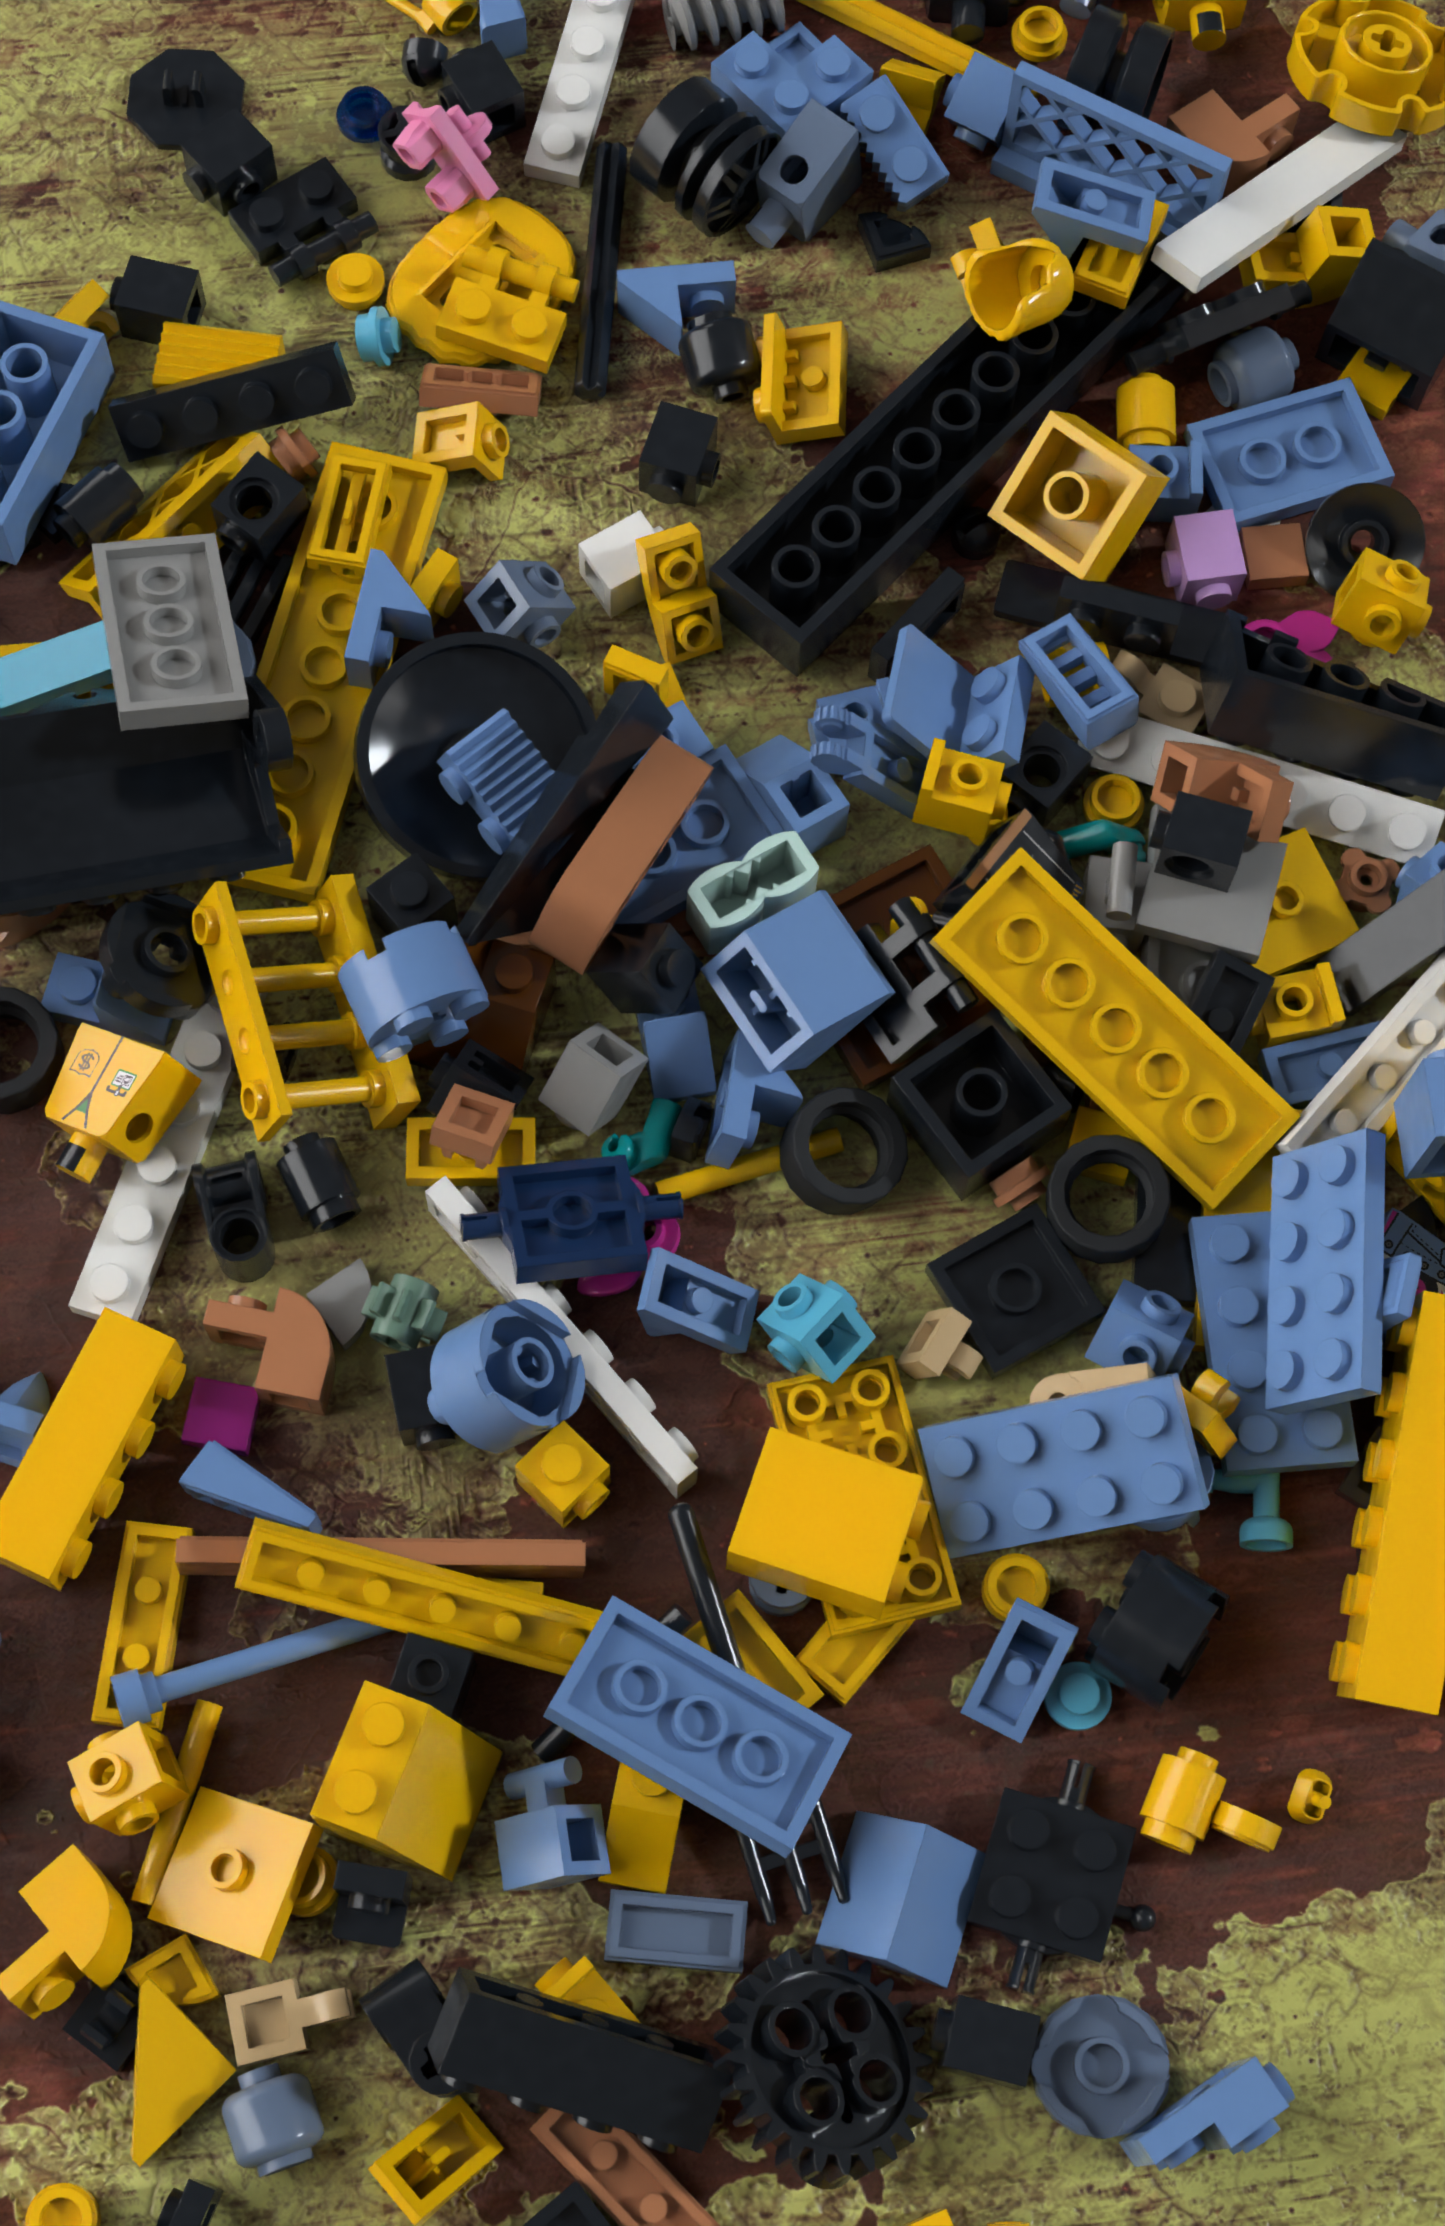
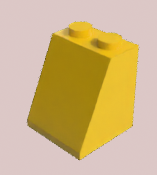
[310,1680,503,1882]

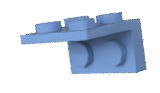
[882,624,1035,770]

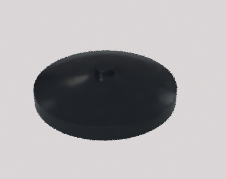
[353,632,596,881]

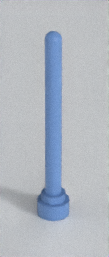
[110,1617,394,1729]

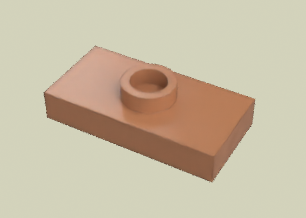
[419,363,542,417]

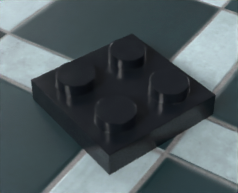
[925,1202,1105,1380]

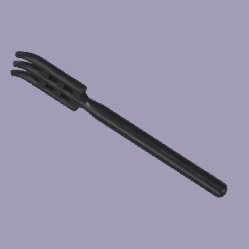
[668,1502,848,1927]

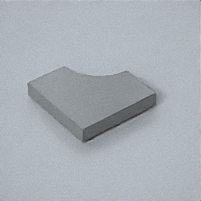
[1133,836,1288,964]

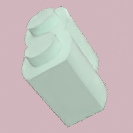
[686,831,819,955]

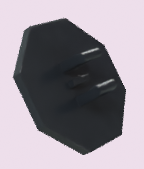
[126,48,245,151]

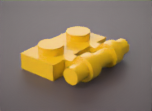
[436,244,580,374]

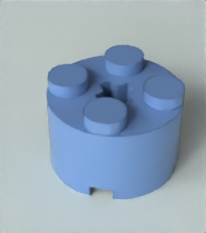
[338,921,490,1063]
[427,1299,585,1453]

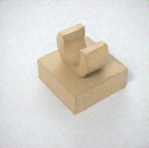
[896,1307,983,1381]

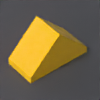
[368,2095,504,2226]

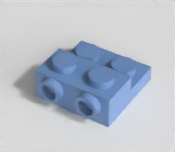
[1119,2056,1295,2171]

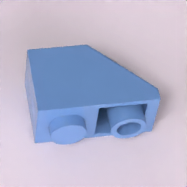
[736,734,850,854]

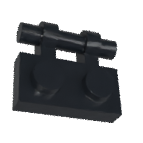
[228,157,379,287]
[855,896,980,1064]

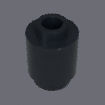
[53,461,144,550]
[276,1132,361,1233]

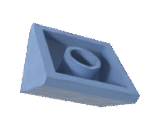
[815,1811,986,1989]

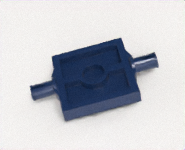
[459,1155,684,1284]

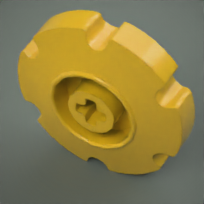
[1287,0,1445,137]

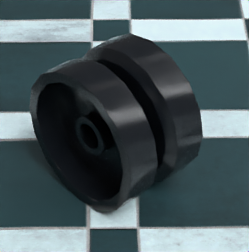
[1057,4,1176,150]

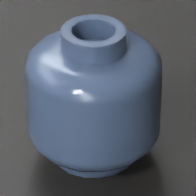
[1207,326,1299,410]
[222,2063,324,2178]

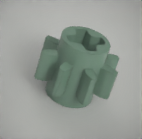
[361,1273,448,1352]

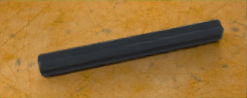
[574,141,628,401]

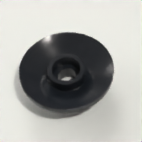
[1305,482,1426,597]

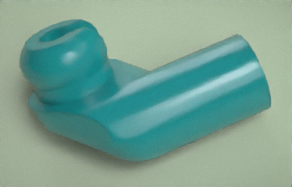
[1056,819,1147,862]
[601,1098,682,1176]

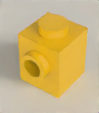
[515,1421,611,1528]

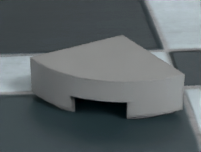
[306,1258,372,1351]

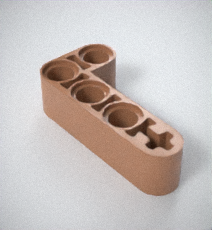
[528,735,714,975]

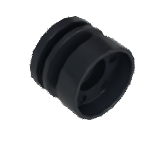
[630,76,782,237]

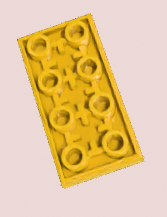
[766,1355,962,1641]

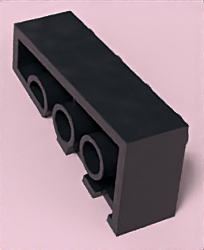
[1199,609,1445,801]

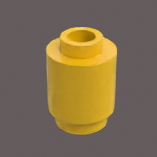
[1116,372,1176,450]
[1139,1746,1227,1855]

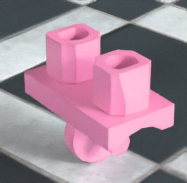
[392,101,499,213]

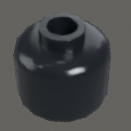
[678,310,762,404]

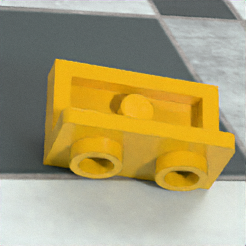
[753,312,848,445]

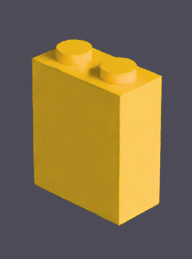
[726,1427,931,1620]

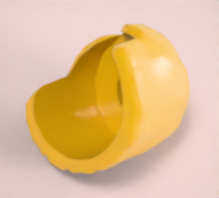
[964,238,1074,341]

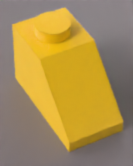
[598,1762,684,1894]

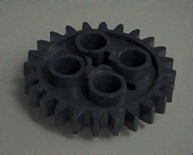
[713,1945,934,2184]

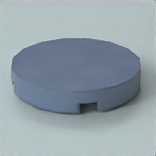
[1030,1994,1170,2139]

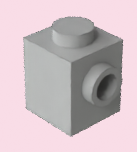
[538,1022,649,1136]

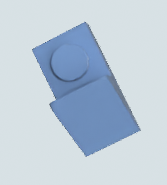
[1032,156,1156,260]
[617,260,736,356]
[344,548,434,689]
[41,952,173,1046]
[635,981,717,1102]
[704,1028,803,1169]
[637,1247,760,1354]
[960,1597,1079,1743]

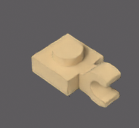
[1112,650,1205,733]
[224,1978,357,2067]

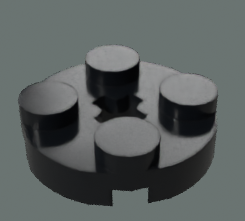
[99,893,216,1021]

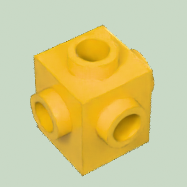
[1331,547,1433,655]
[67,1721,191,1837]

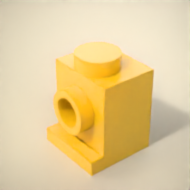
[912,737,1012,841]
[1248,962,1346,1051]

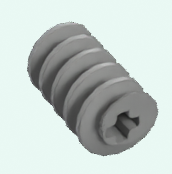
[662,0,785,51]

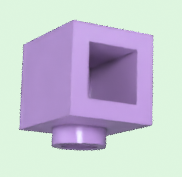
[1161,509,1247,610]

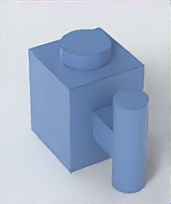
[494,1756,611,1891]

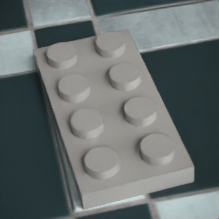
[92,533,249,731]

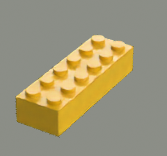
[1329,1290,1445,1715]

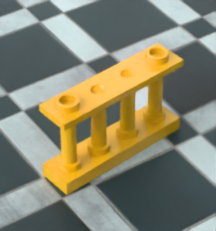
[192,874,421,1142]

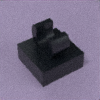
[62,1977,139,2073]

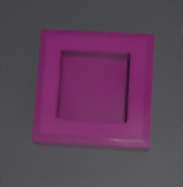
[181,1376,261,1457]

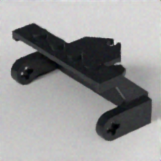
[0,675,294,917]

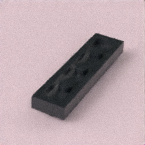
[108,341,356,463]

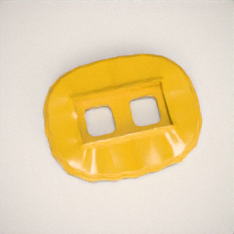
[385,197,578,367]

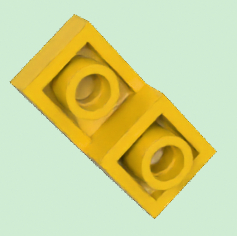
[635,522,723,665]

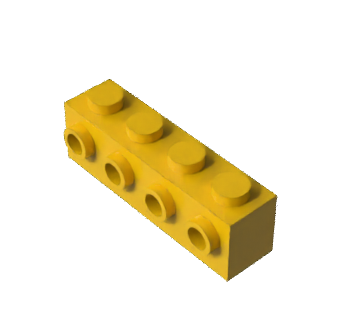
[0,1307,186,1592]

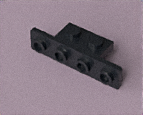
[993,560,1225,668]

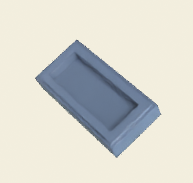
[604,1889,748,1974]

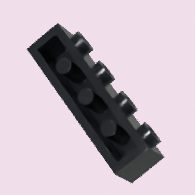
[428,1967,732,2154]

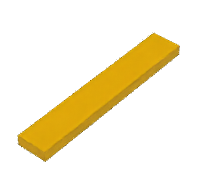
[234,1517,603,1676]

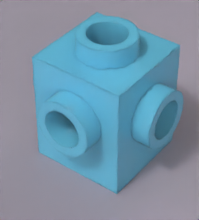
[756,1273,876,1384]

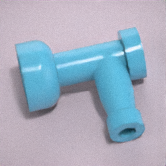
[1209,1469,1293,1552]

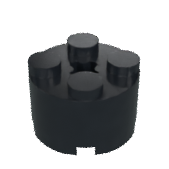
[1084,1550,1230,1713]

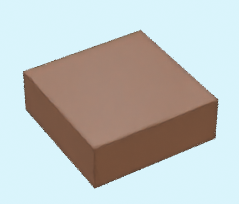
[1239,523,1309,590]

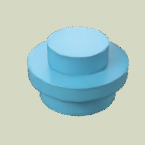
[355,306,402,367]
[1044,1662,1112,1731]

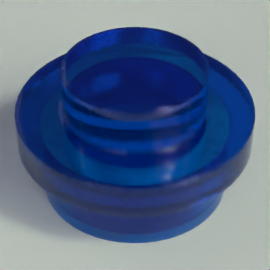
[336,86,393,144]

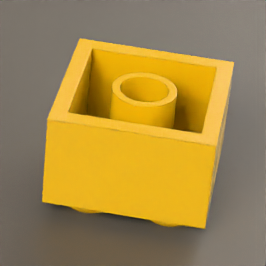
[988,410,1170,582]

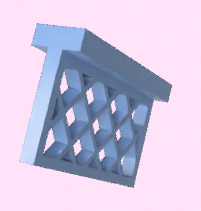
[990,60,1233,236]

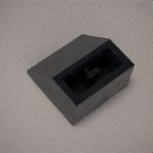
[1315,237,1445,411]

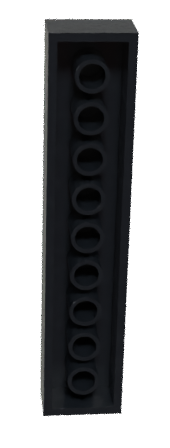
[709,231,1186,677]

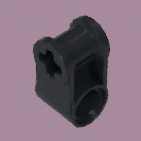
[191,1150,275,1283]
[359,1957,465,2098]

